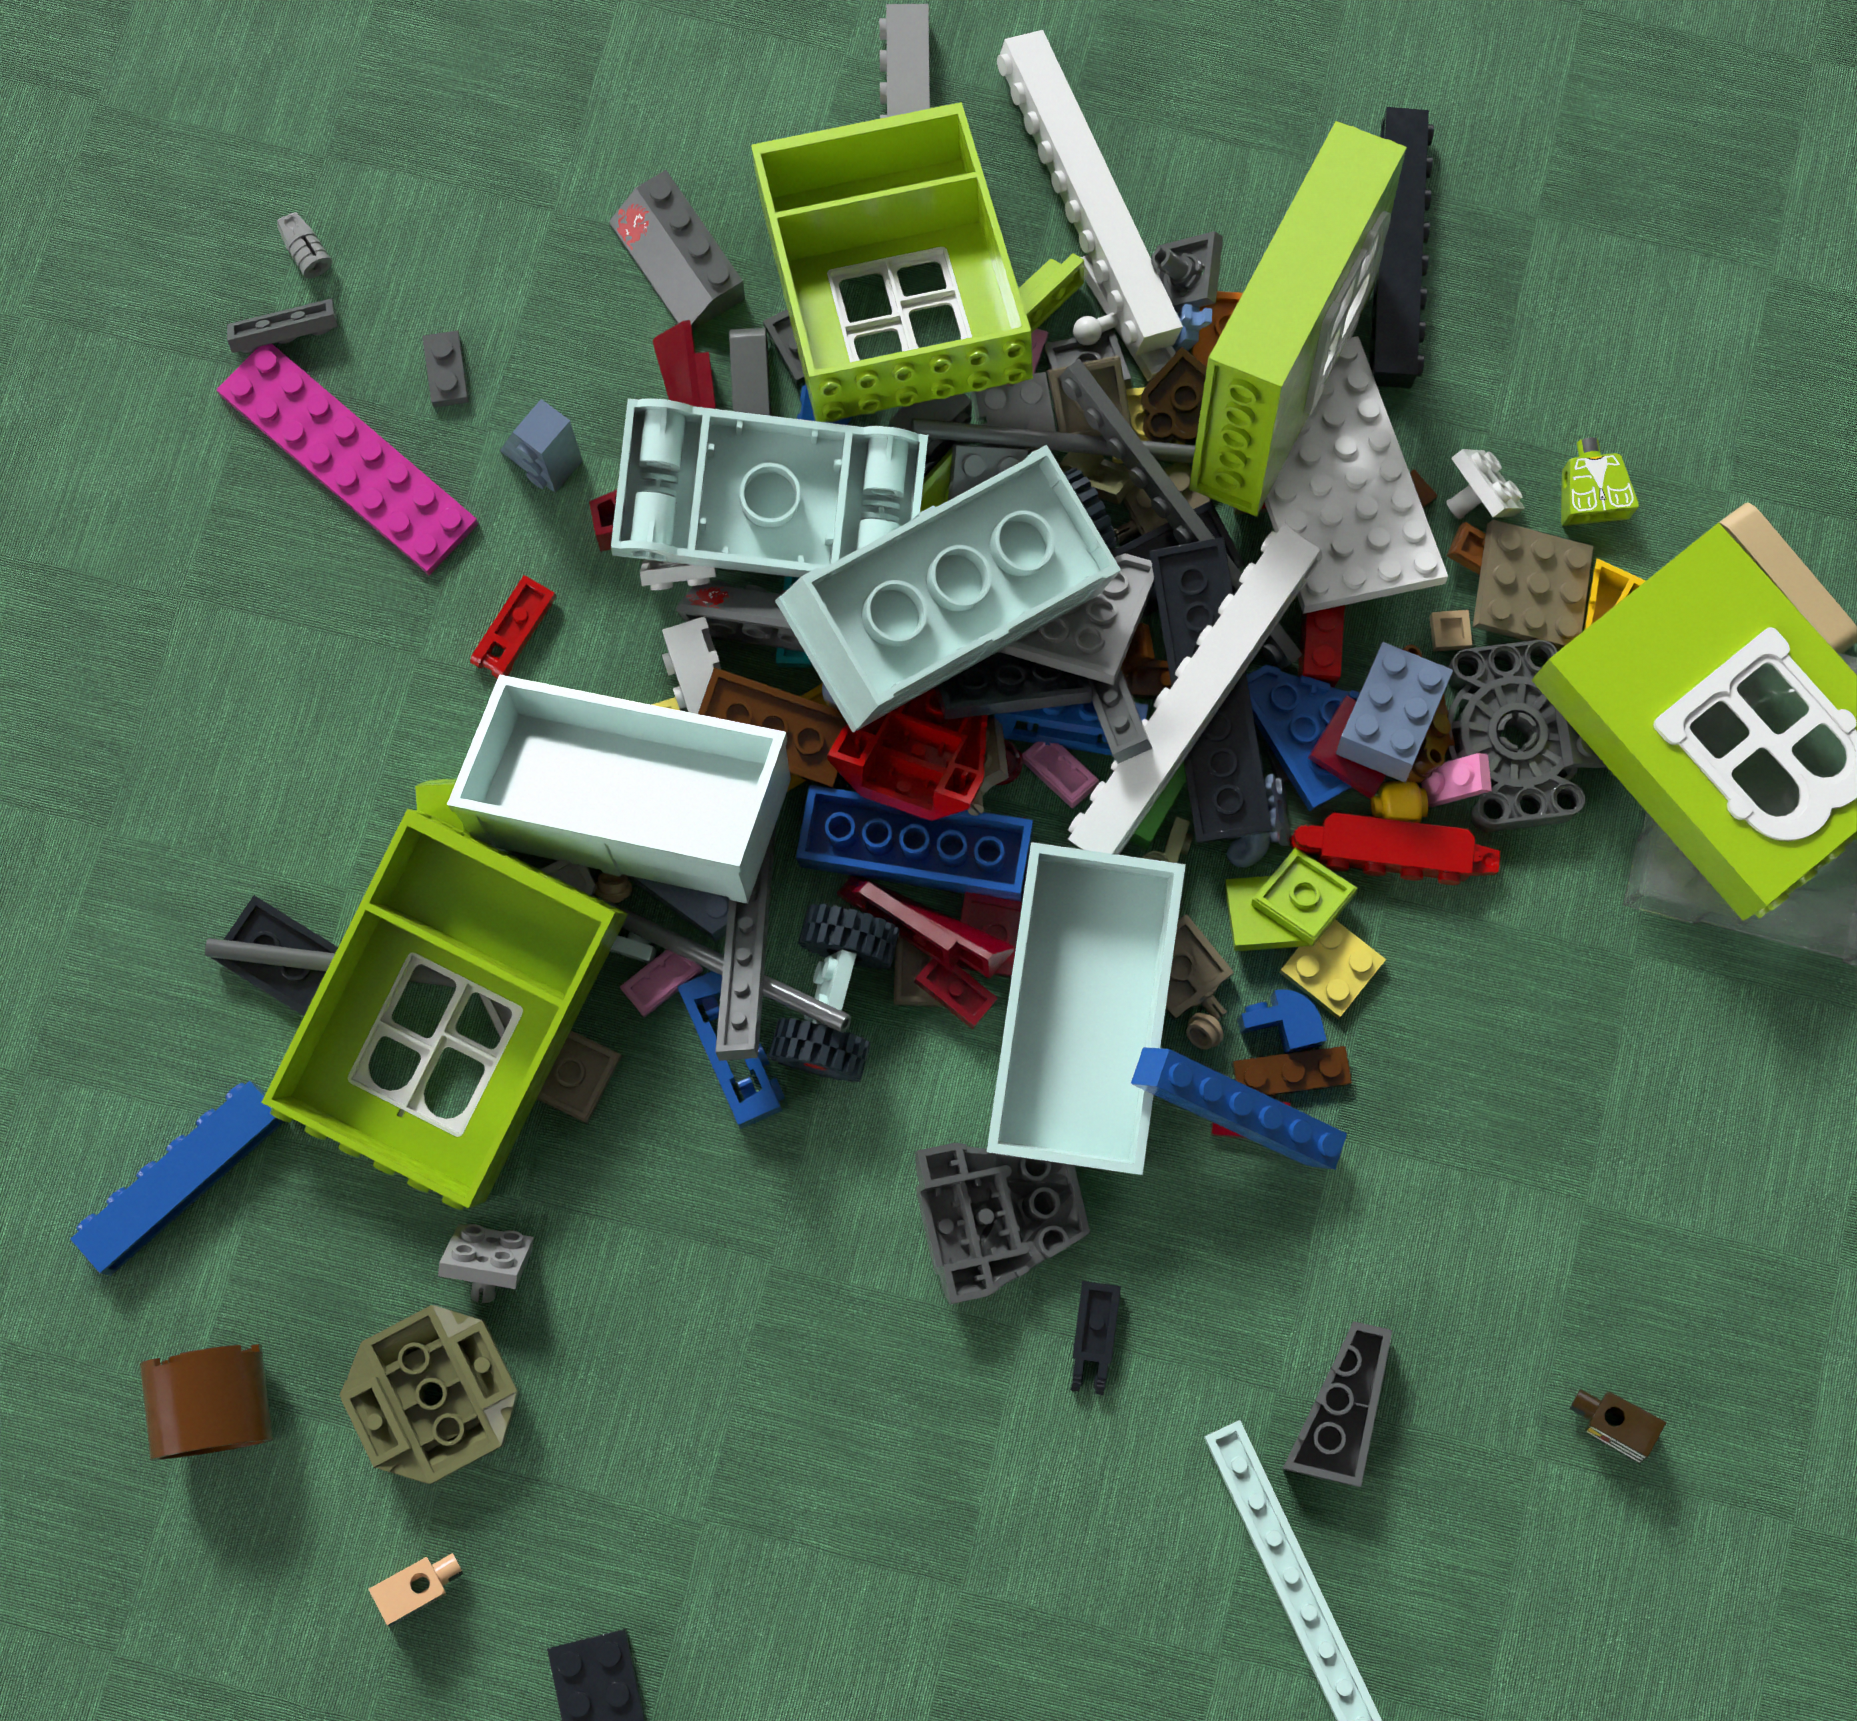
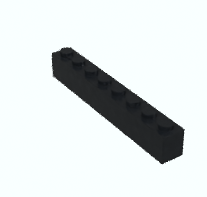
[1369,107,1434,389]

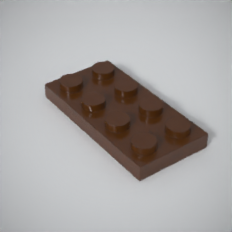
[698,667,847,788]

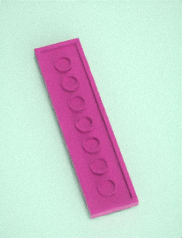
[216,343,479,575]

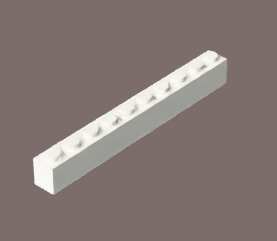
[997,30,1183,356]
[1068,525,1323,855]

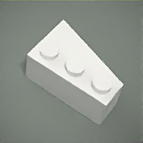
[662,616,721,714]

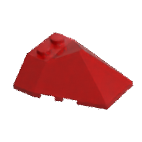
[827,688,987,821]

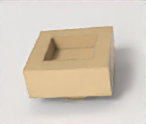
[1429,610,1472,651]

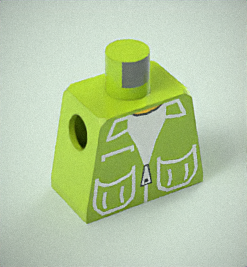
[1561,437,1639,526]

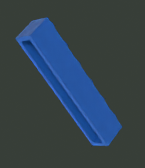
[1131,1047,1347,1170]
[70,1081,285,1276]

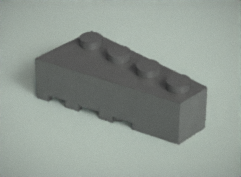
[1283,1321,1392,1488]

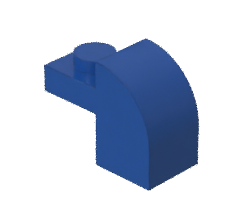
[1237,989,1327,1054]

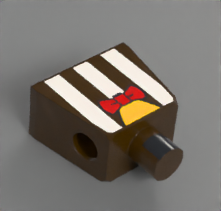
[1569,1388,1667,1464]

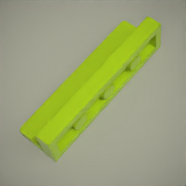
[1018,253,1084,333]

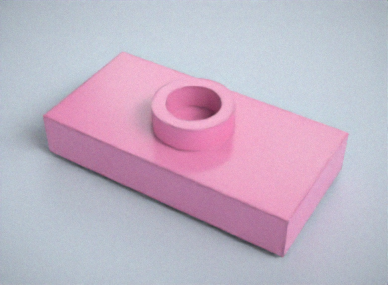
[1022,742,1099,809]
[620,950,703,1018]

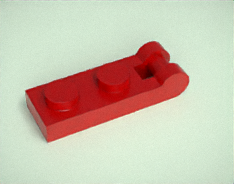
[470,575,557,679]

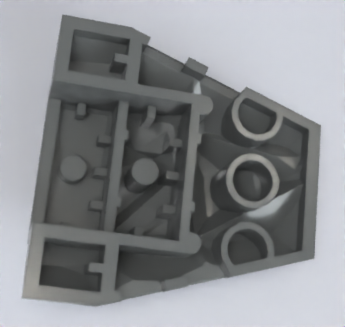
[915,1143,1090,1305]

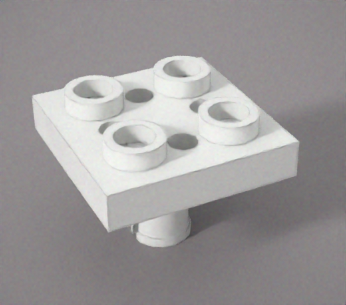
[1446,449,1525,519]
[640,560,717,590]

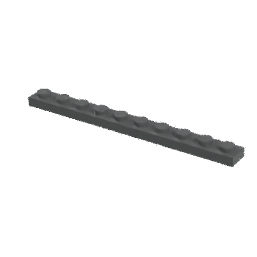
[1059,359,1303,669]

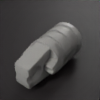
[277,212,332,279]

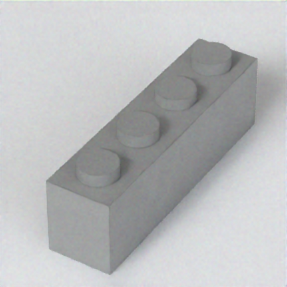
[879,4,930,119]

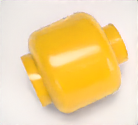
[1371,780,1428,823]

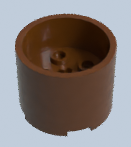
[140,1344,273,1461]

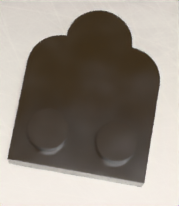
[1141,347,1207,443]

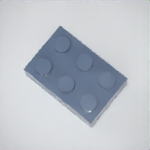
[1336,642,1453,783]

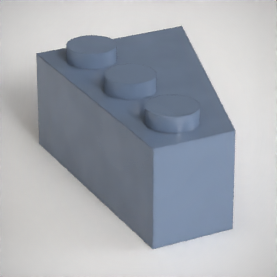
[500,399,583,493]

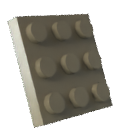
[1473,520,1593,650]

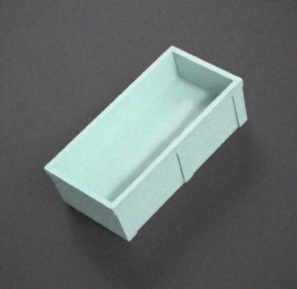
[775,445,1121,733]
[447,675,791,904]
[987,842,1186,1175]

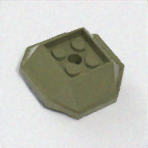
[339,1305,519,1484]

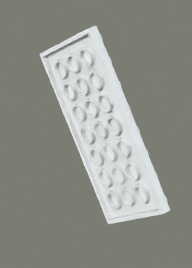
[1265,336,1448,614]

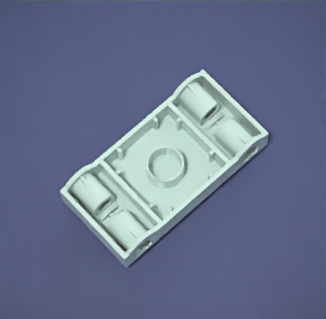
[611,399,928,578]

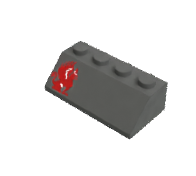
[609,170,745,331]
[676,580,805,652]

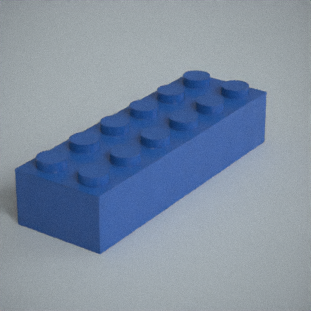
[796,785,1033,902]

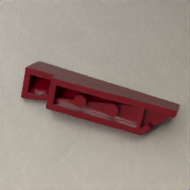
[653,320,716,409]
[837,876,1014,979]

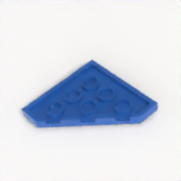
[1247,665,1360,812]

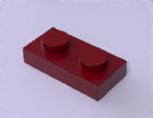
[914,958,998,1030]

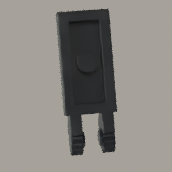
[1070,1281,1121,1395]

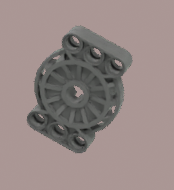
[1445,640,1585,832]

